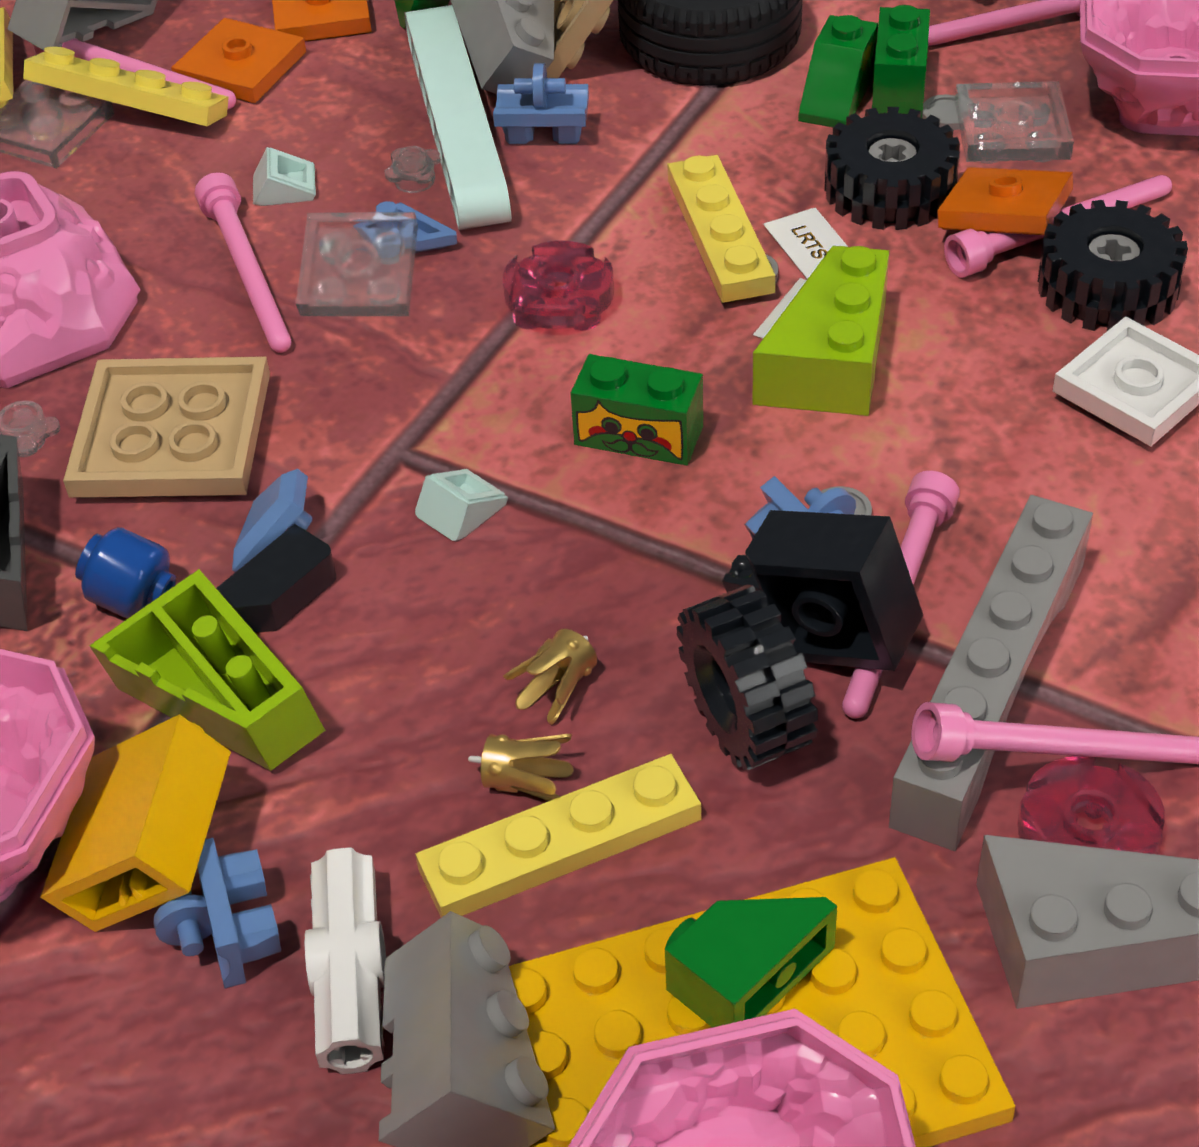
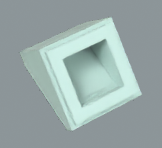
[253,147,316,206]
[415,469,508,541]

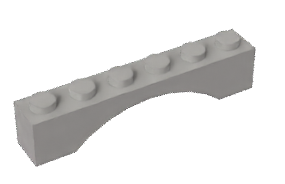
[889,495,1093,851]

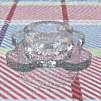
[384,146,441,193]
[0,401,60,457]

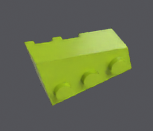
[752,246,889,416]
[89,569,326,771]

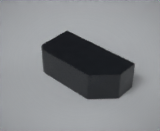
[216,524,336,633]

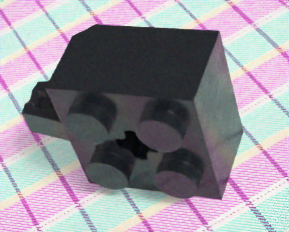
[722,510,924,671]

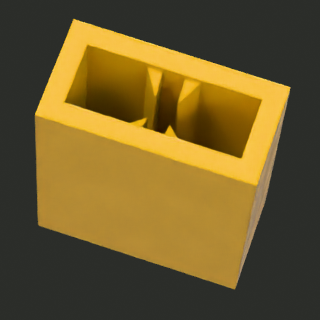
[40,714,231,932]

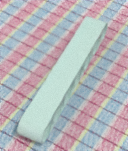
[405,5,512,230]

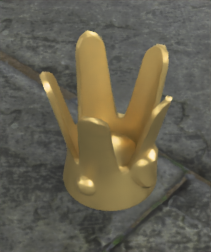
[503,629,597,725]
[468,734,574,801]

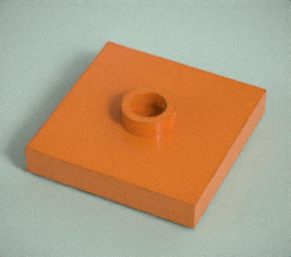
[272,0,372,41]
[171,17,307,103]
[938,167,1073,235]

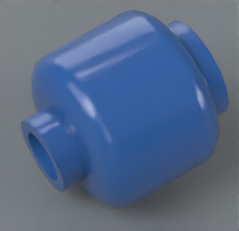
[75,527,176,618]

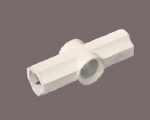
[305,847,386,1074]

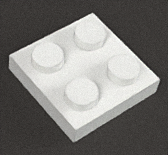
[1053,316,1199,446]

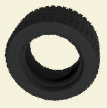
[618,0,802,86]

